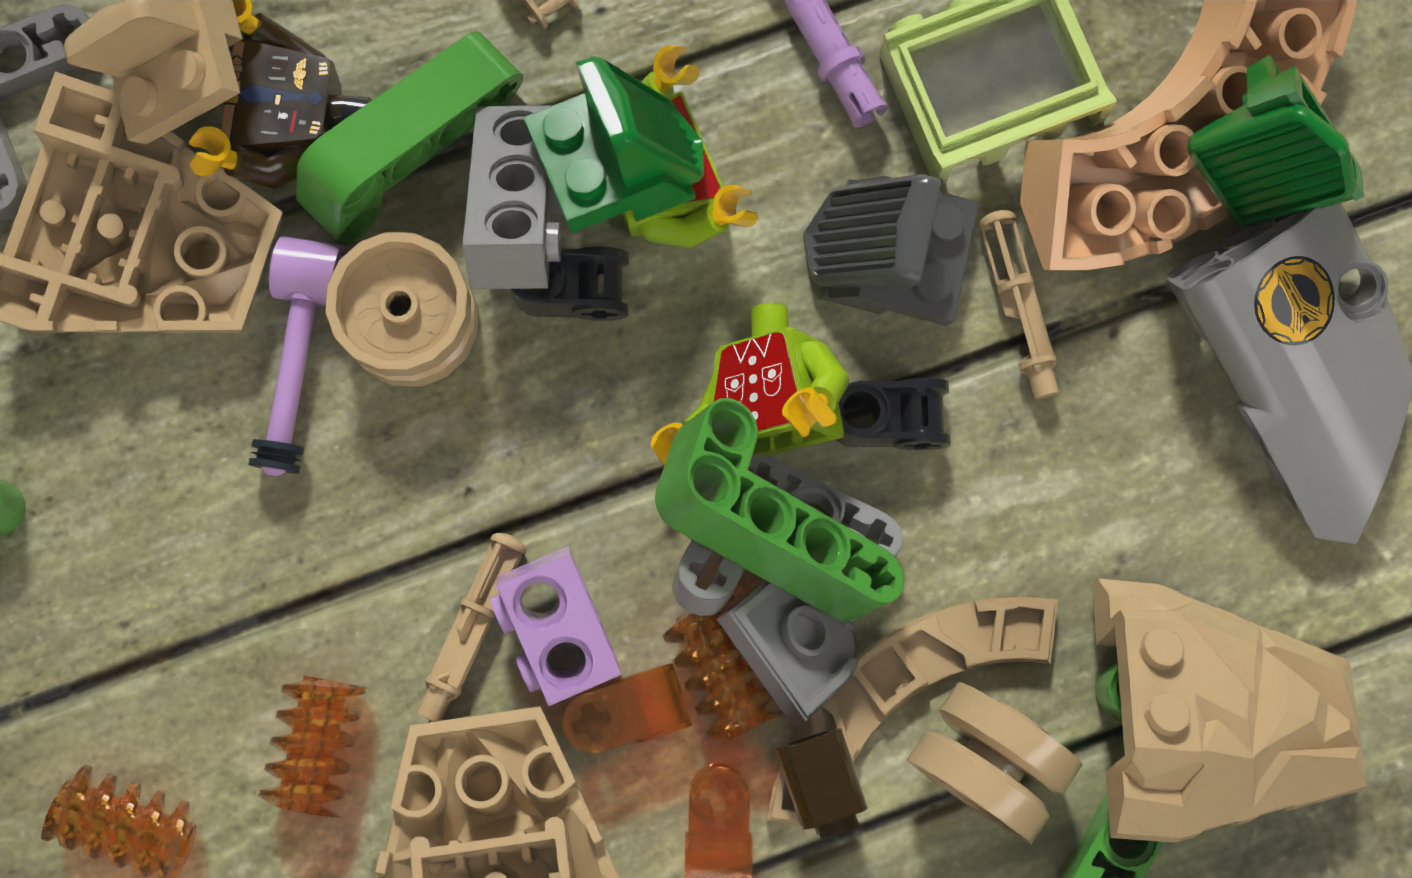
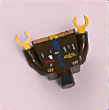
[189,0,372,188]

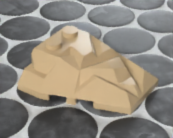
[0,72,283,333]
[1092,579,1367,843]
[375,706,620,878]

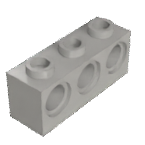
[463,105,563,289]

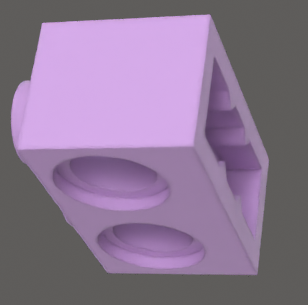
[490,546,622,706]

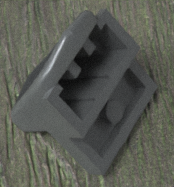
[803,174,979,326]

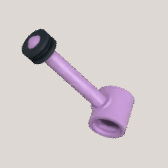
[248,236,348,476]

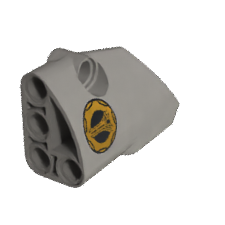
[1166,203,1412,544]

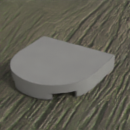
[717,580,858,727]

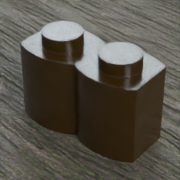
[775,728,868,839]

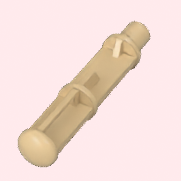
[979,210,1059,400]
[417,533,527,722]

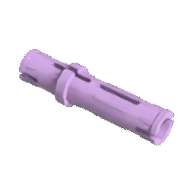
[783,0,888,128]

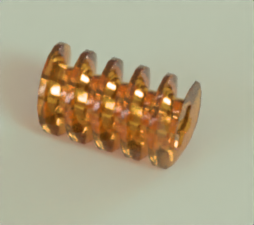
[663,594,784,740]
[258,675,367,818]
[41,764,196,878]

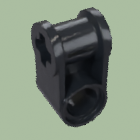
[510,246,629,321]
[836,378,951,450]

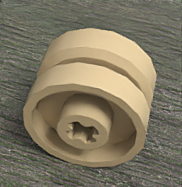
[325,232,479,387]
[906,682,1083,844]

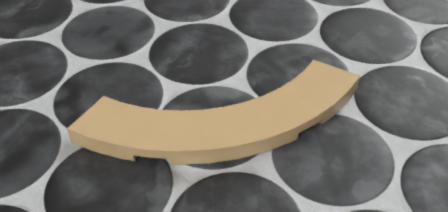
[766,597,1058,825]

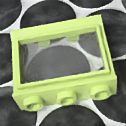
[879,0,1117,185]

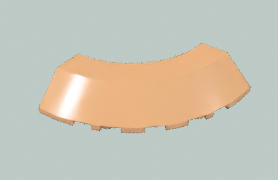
[1020,0,1357,270]

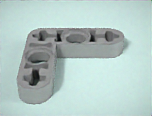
[0,4,89,221]
[672,453,903,616]

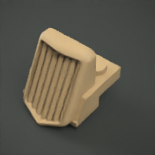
[63,0,242,145]

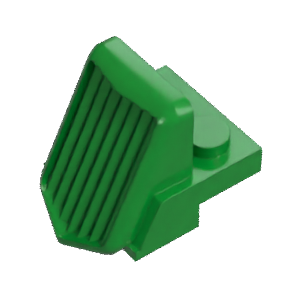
[1187,55,1364,226]
[523,56,704,234]

